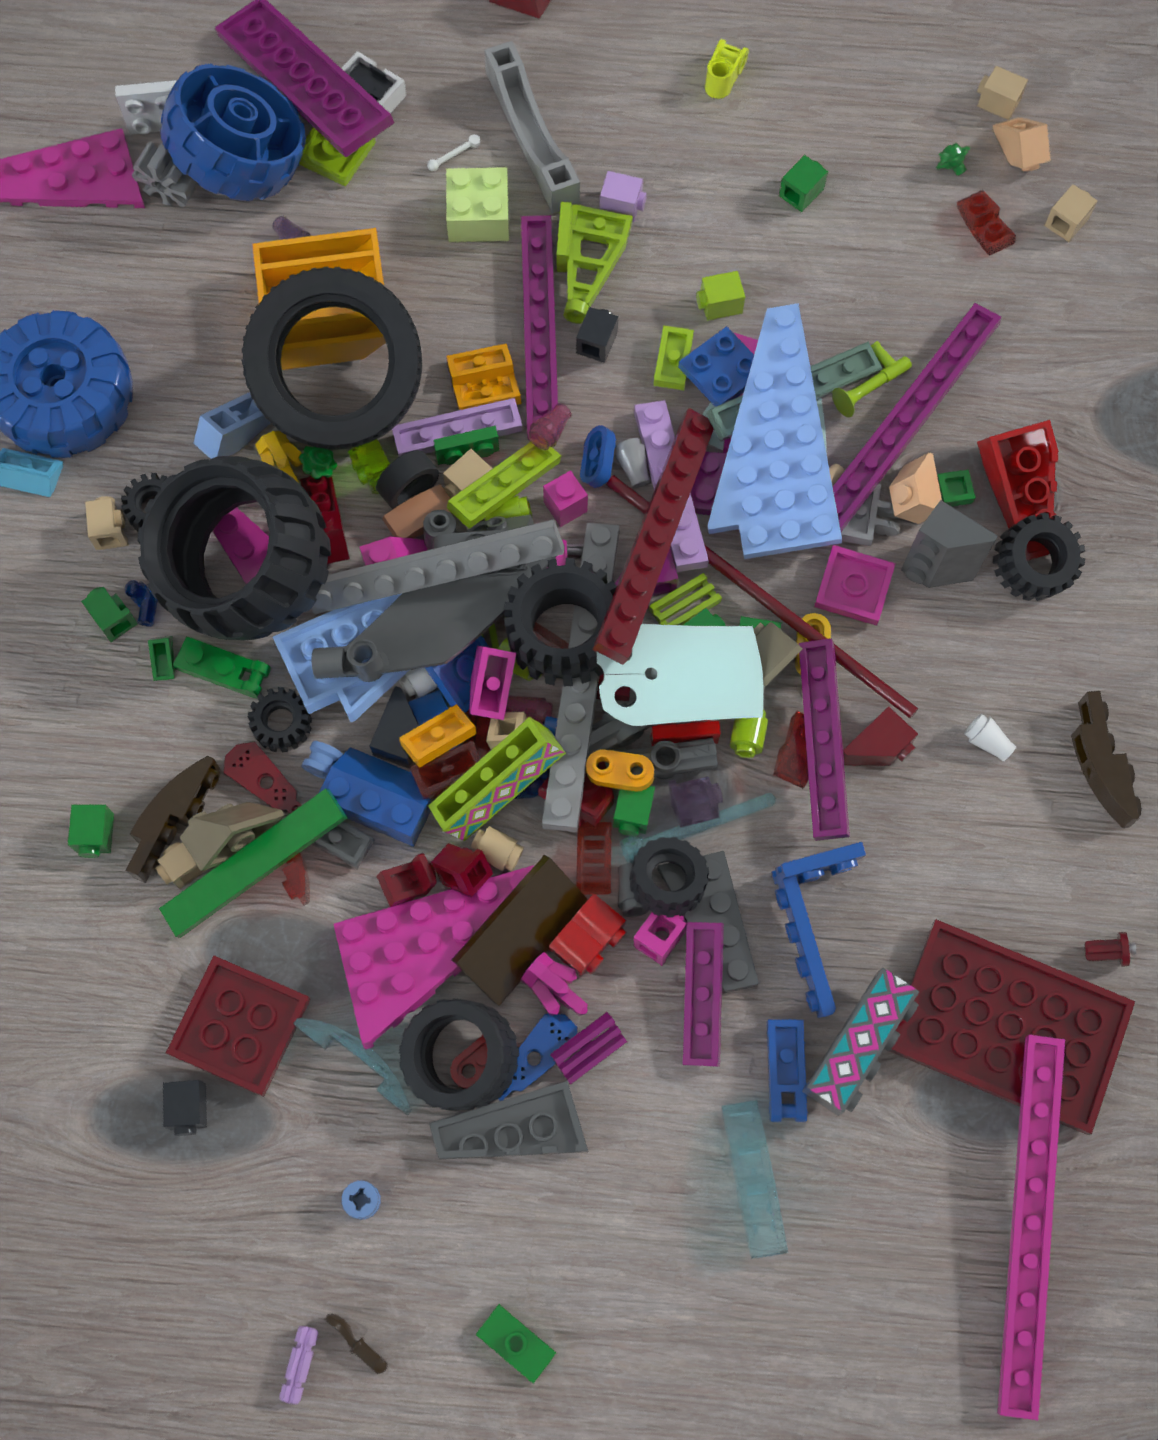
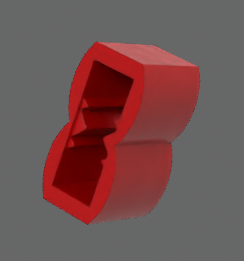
[549,893,627,977]

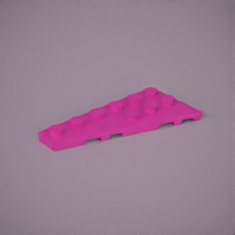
[0,128,145,208]

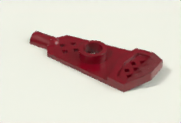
[224,742,302,813]

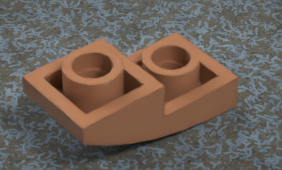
[382,484,454,539]

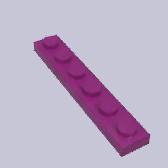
[799,638,850,841]

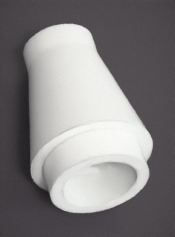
[964,714,1016,761]

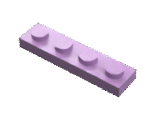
[392,398,523,457]

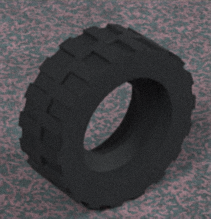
[629,837,709,917]

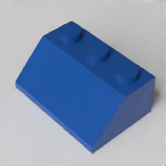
[319,747,442,847]

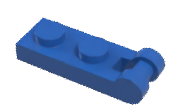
[767,1020,807,1122]

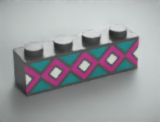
[802,967,920,1116]

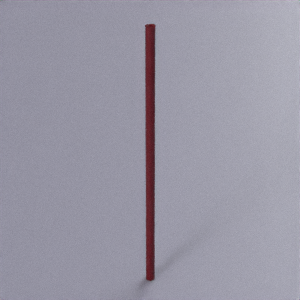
[606,475,919,719]

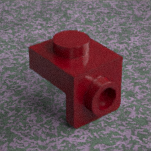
[376,853,437,907]

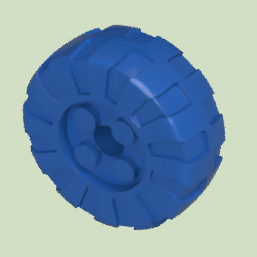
[160,64,306,201]
[0,310,133,458]

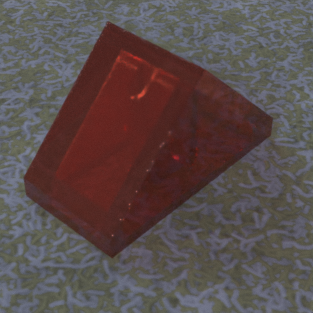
[409,741,481,799]

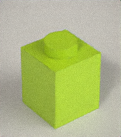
[696,271,746,320]

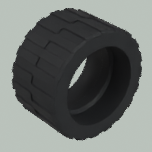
[399,998,519,1110]

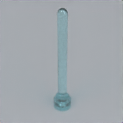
[620,793,776,863]

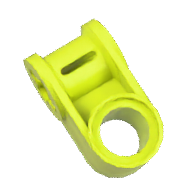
[705,38,749,99]

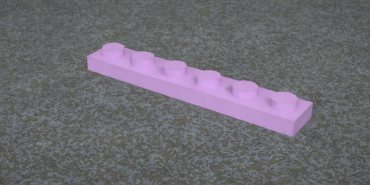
[634,400,709,572]

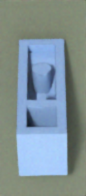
[193,392,270,459]

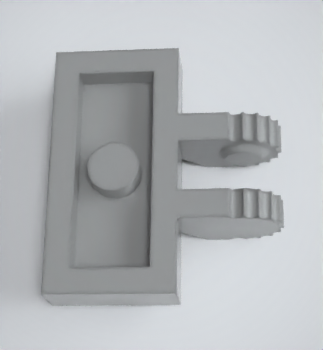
[841,484,900,546]

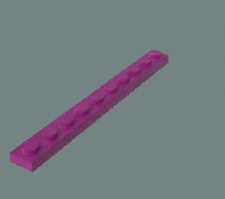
[833,303,1002,532]

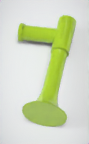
[832,341,912,418]

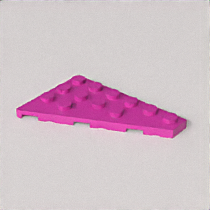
[333,865,534,1050]

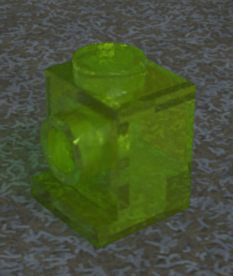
[348,439,390,494]

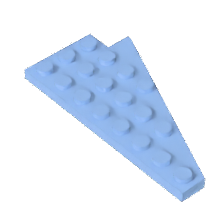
[708,303,842,559]
[273,593,409,722]

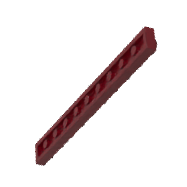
[593,408,714,665]

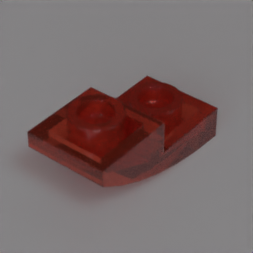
[957,190,1016,256]
[773,711,809,789]
[281,851,310,906]

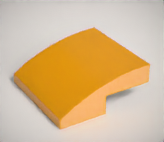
[446,343,522,410]

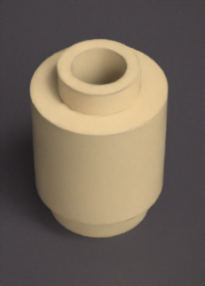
[471,826,524,872]

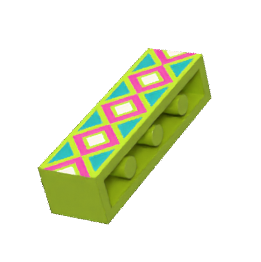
[428,717,566,841]

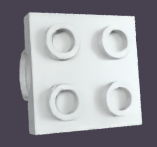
[115,80,176,134]

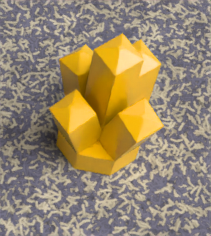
[255,431,302,483]

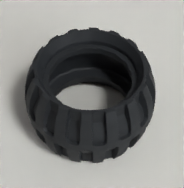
[137,456,331,641]

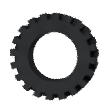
[504,558,617,687]

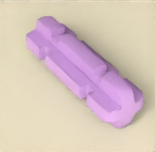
[279,1326,318,1404]

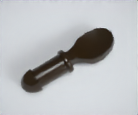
[325,1314,387,1374]

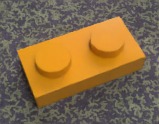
[399,704,476,768]

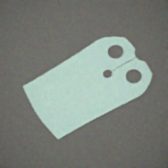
[597,624,763,726]

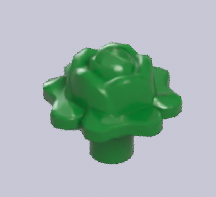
[936,143,970,176]
[298,446,338,480]

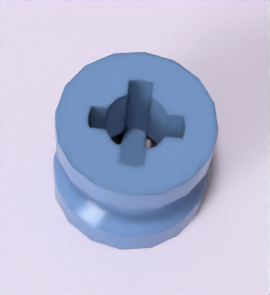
[301,741,343,779]
[342,1181,381,1220]

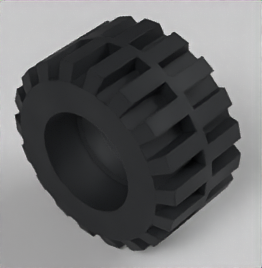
[993,513,1086,601]

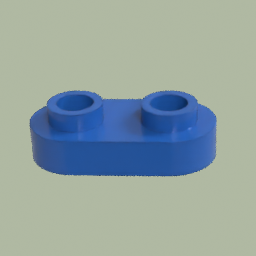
[580,425,616,488]

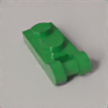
[173,636,272,699]

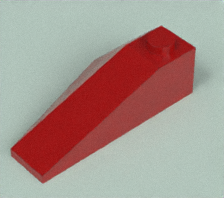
[977,420,1059,561]

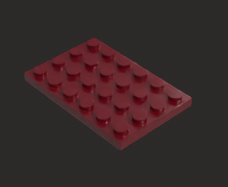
[889,919,1136,1135]

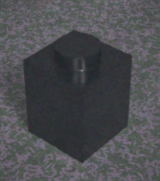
[576,307,619,363]
[163,1080,207,1136]

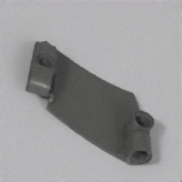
[312,529,557,682]

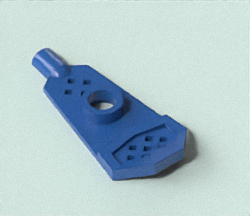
[498,1014,578,1101]

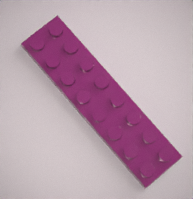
[214,0,394,158]

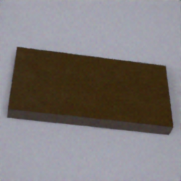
[451,855,588,1006]

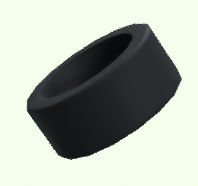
[376,450,439,509]

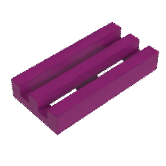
[550,1012,627,1085]

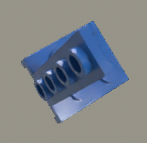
[771,842,866,1018]

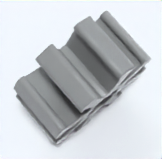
[132,142,198,207]

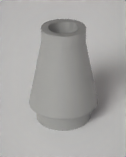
[615,438,651,488]

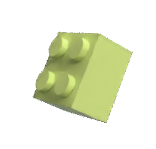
[446,167,509,242]

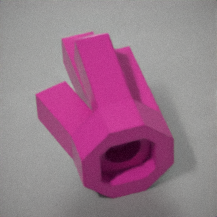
[521,953,588,1016]

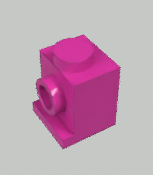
[634,912,687,966]

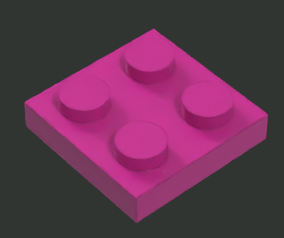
[814,545,896,626]

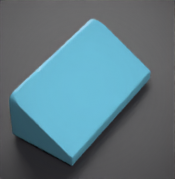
[0,448,63,497]

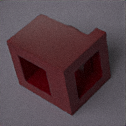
[431,843,493,898]

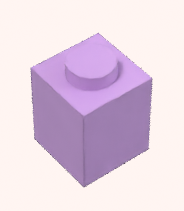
[600,171,647,222]

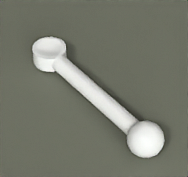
[427,135,480,171]

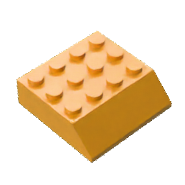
[252,228,386,370]

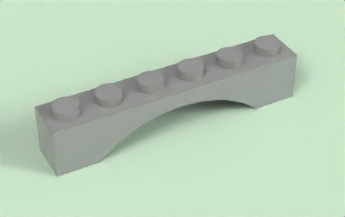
[484,41,580,213]

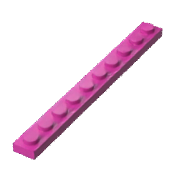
[997,1035,1065,1421]

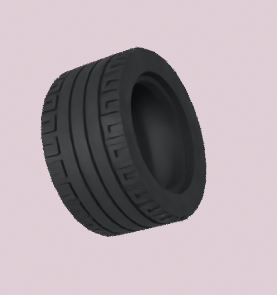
[241,266,422,450]

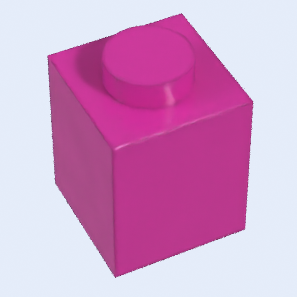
[543,470,588,527]

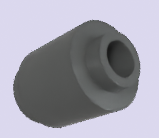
[423,510,456,550]

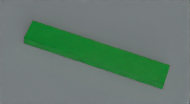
[159,788,347,938]

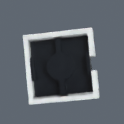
[341,51,406,113]

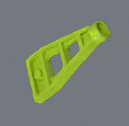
[563,204,633,324]

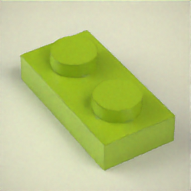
[653,325,694,390]

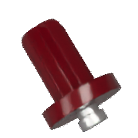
[1084,932,1136,967]

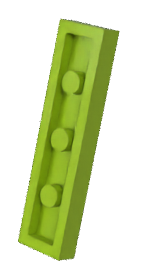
[447,436,562,529]

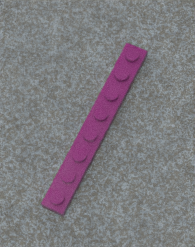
[521,215,559,441]

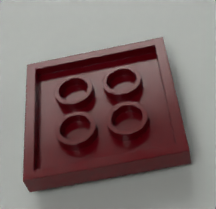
[165,956,310,1097]

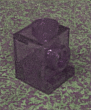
[668,776,723,828]

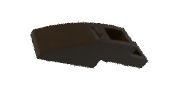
[1071,691,1142,828]
[126,756,220,883]

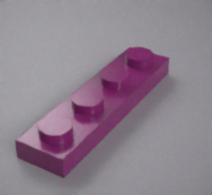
[683,922,724,1067]

